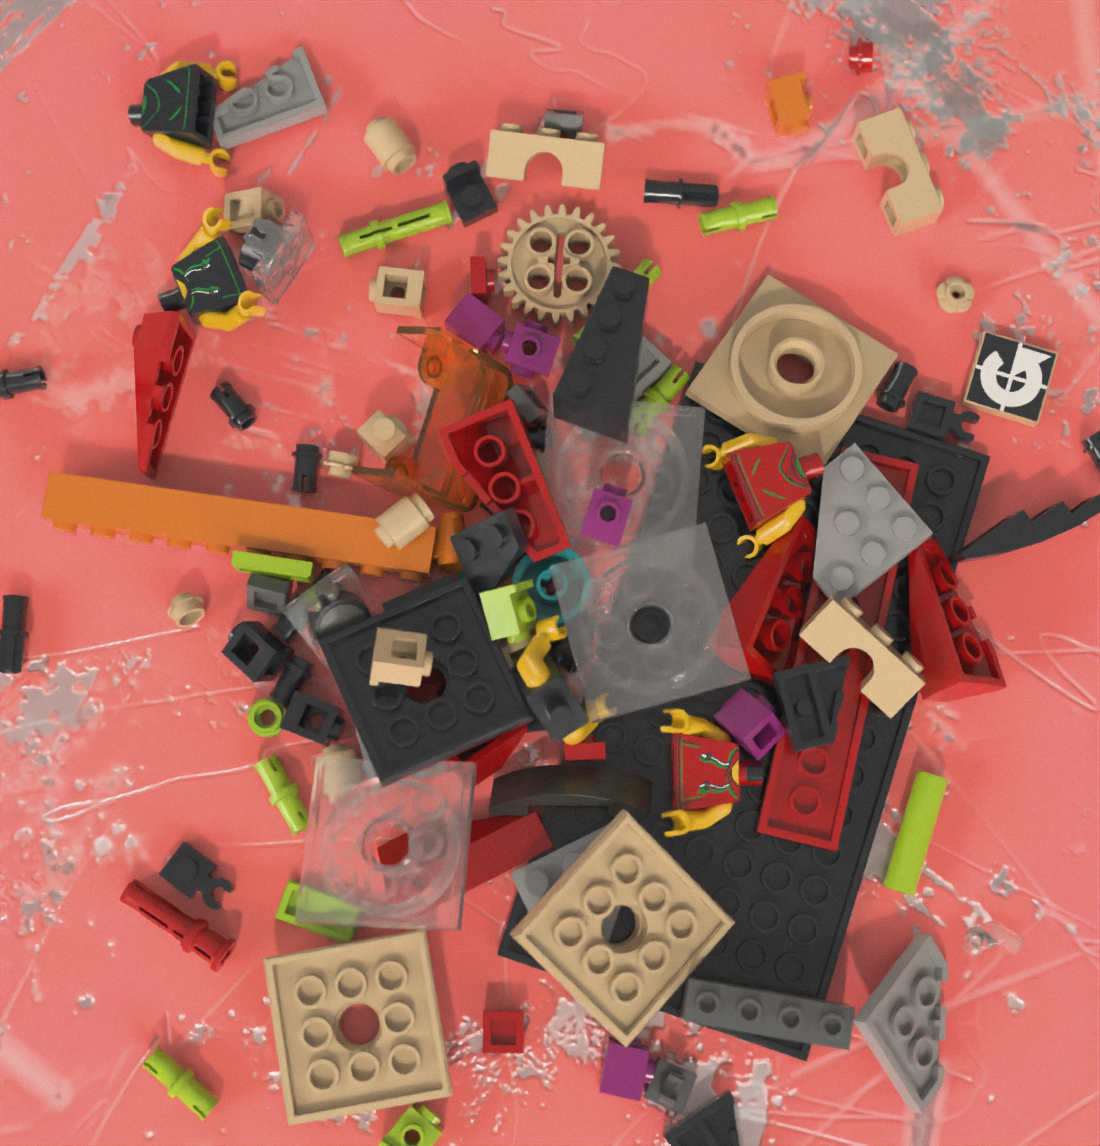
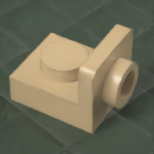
[224,187,285,235]

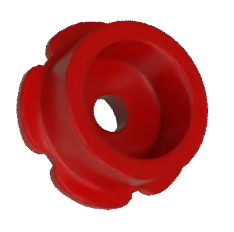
[849,38,873,76]

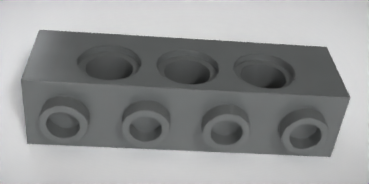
[680,976,855,1050]

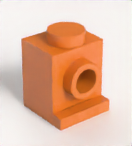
[764,71,813,137]

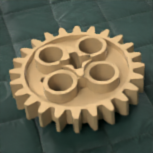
[497,204,621,328]

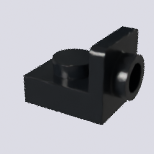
[442,160,498,228]

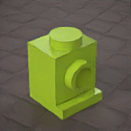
[479,579,537,644]
[378,1103,444,1146]

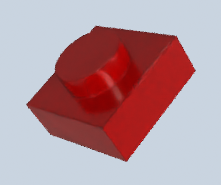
[470,256,495,305]
[564,735,606,762]
[483,1010,524,1053]

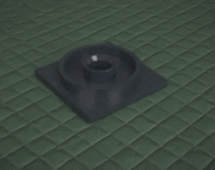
[318,577,533,788]

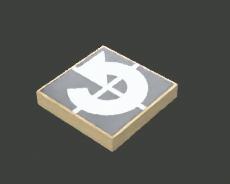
[961,330,1058,427]

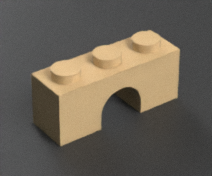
[852,107,944,238]
[486,123,606,190]
[799,594,925,718]

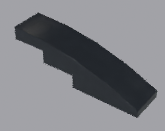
[948,494,1100,564]

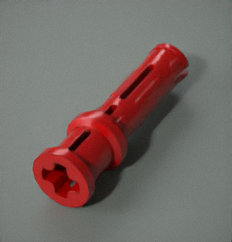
[120,879,237,972]

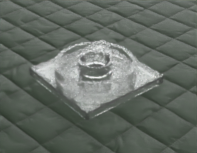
[543,393,705,564]
[550,522,751,723]
[295,758,477,931]

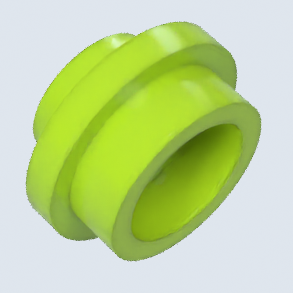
[248,698,286,737]

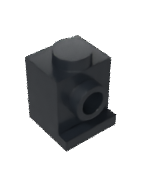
[221,621,295,682]
[280,690,346,747]

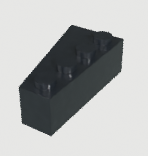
[553,266,650,444]

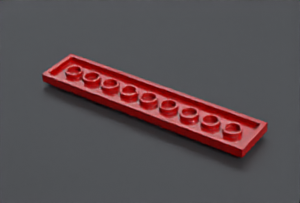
[756,446,919,851]

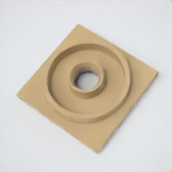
[686,275,898,477]
[510,810,735,1047]
[263,928,453,1126]

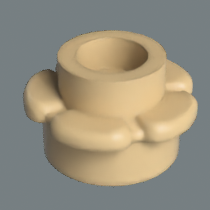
[936,277,975,314]
[323,450,360,480]
[167,592,205,627]

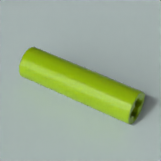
[883,771,948,896]

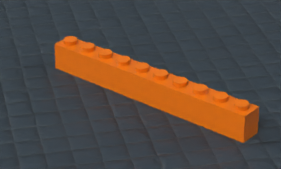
[41,471,438,584]

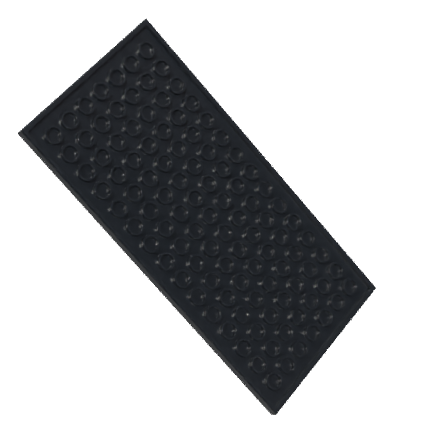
[497,361,991,1062]

